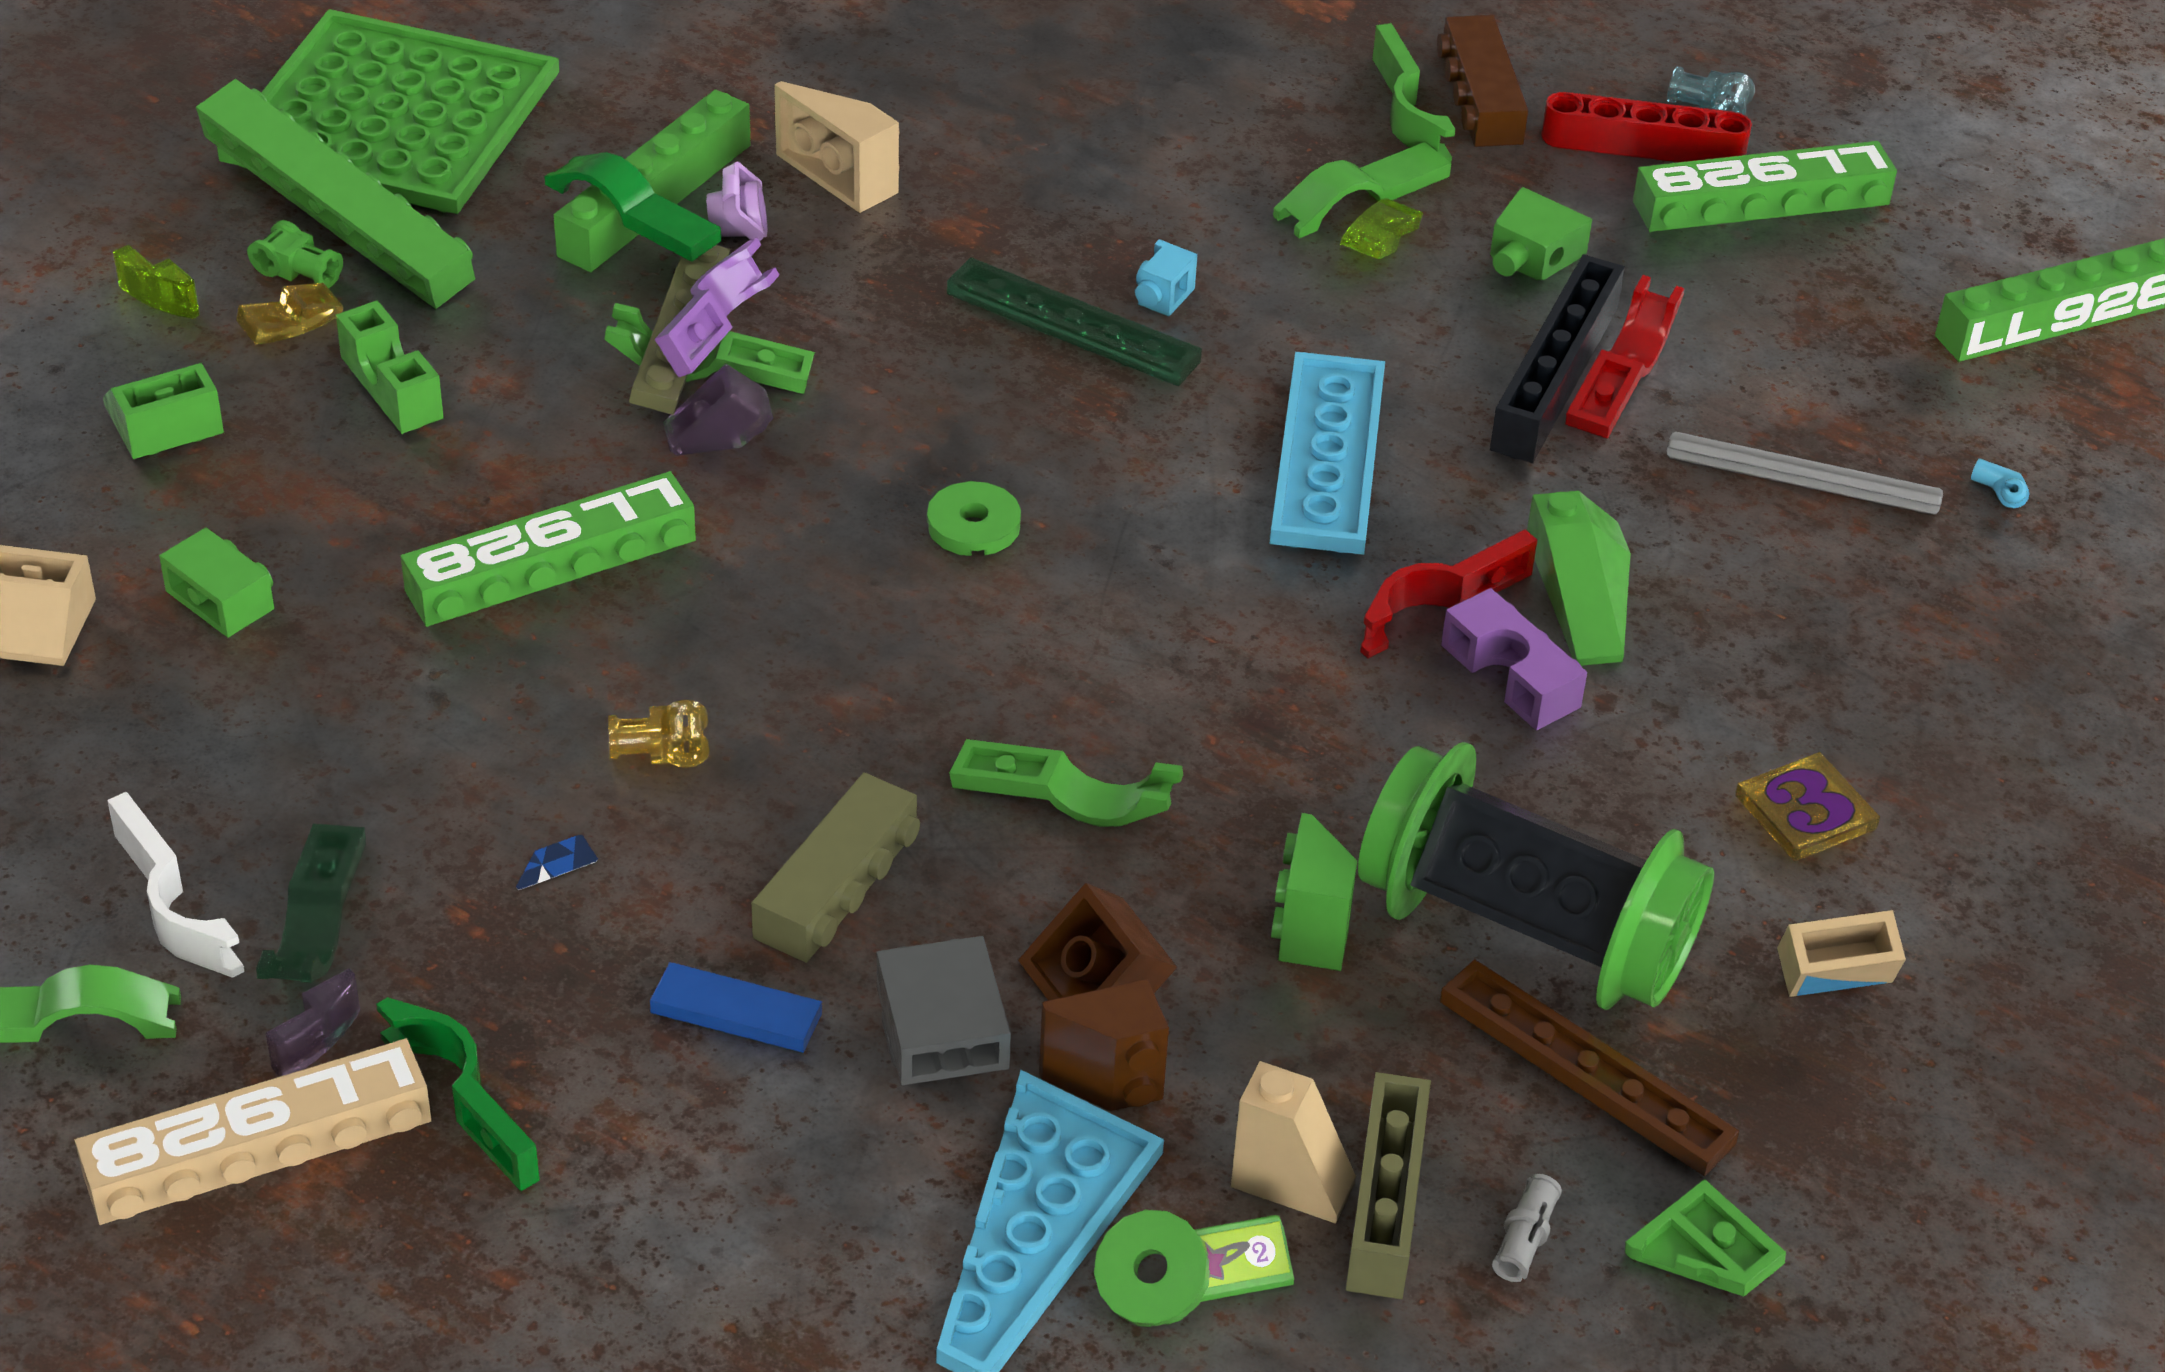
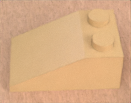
[774,81,900,213]

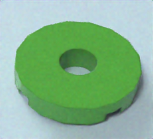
[927,481,1021,556]
[1094,1210,1210,1327]

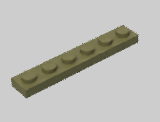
[629,245,730,415]

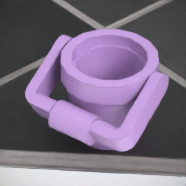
[706,162,768,241]

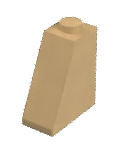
[1231,1061,1356,1224]

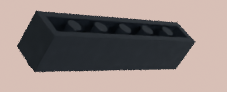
[1490,254,1625,463]

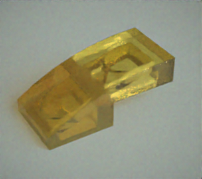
[236,283,344,345]

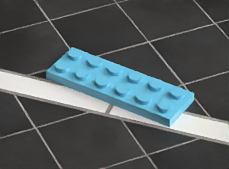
[1270,351,1385,555]

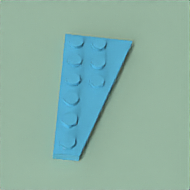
[936,1070,1164,1372]

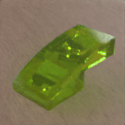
[1340,198,1423,259]
[113,244,199,319]

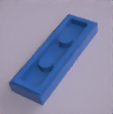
[650,962,822,1053]

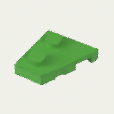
[1625,1179,1786,1297]

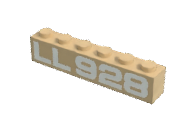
[74,1038,432,1225]

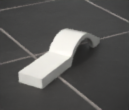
[107,792,244,978]

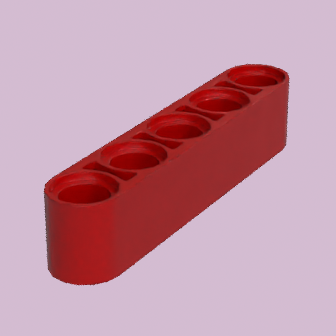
[1541,92,1752,162]

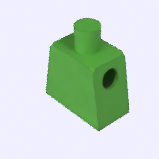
[1490,187,1592,280]

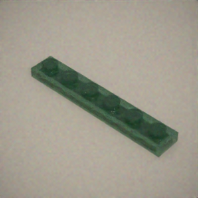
[947,257,1202,387]

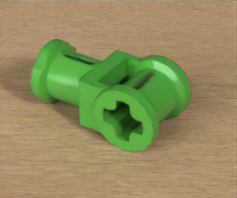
[247,220,343,289]

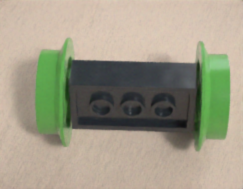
[1358,742,1714,1010]

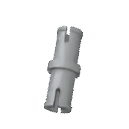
[1492,1174,1562,1282]

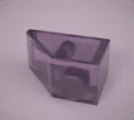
[663,364,774,456]

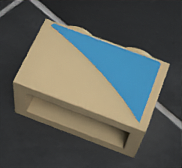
[1777,910,1906,997]

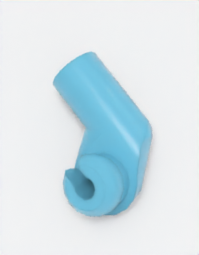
[1971,458,2029,509]

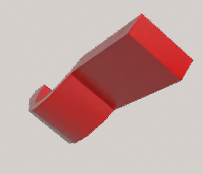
[1565,275,1684,439]
[1360,529,1538,659]

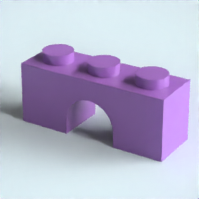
[1441,588,1587,731]

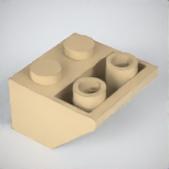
[0,545,96,666]

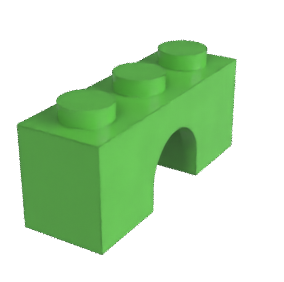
[336,300,444,434]

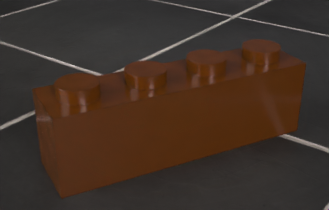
[1437,15,1528,147]

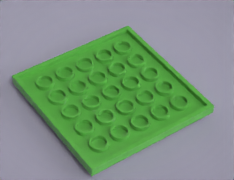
[217,9,559,214]

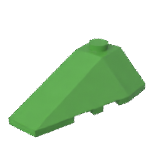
[1527,491,1631,666]

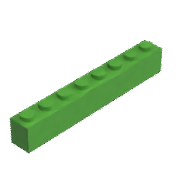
[196,78,475,309]

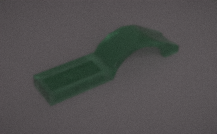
[256,823,366,983]

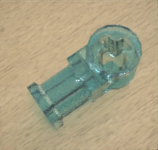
[1667,66,1755,115]

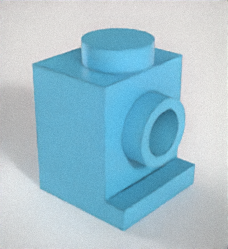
[1135,239,1197,316]

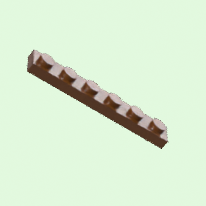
[1440,959,1739,1177]

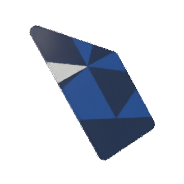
[516,835,598,890]

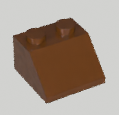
[1018,883,1177,1001]
[1039,979,1169,1111]

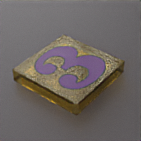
[1735,752,1880,862]

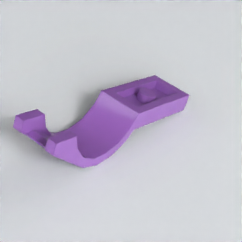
[655,237,780,378]

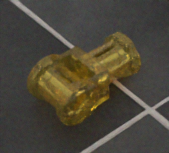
[608,700,710,768]

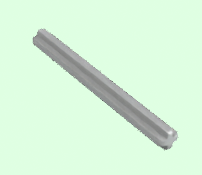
[1667,431,1943,515]

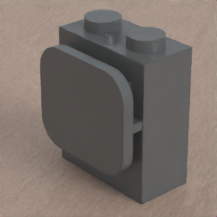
[876,936,1011,1086]

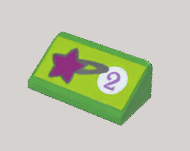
[1195,1215,1294,1302]

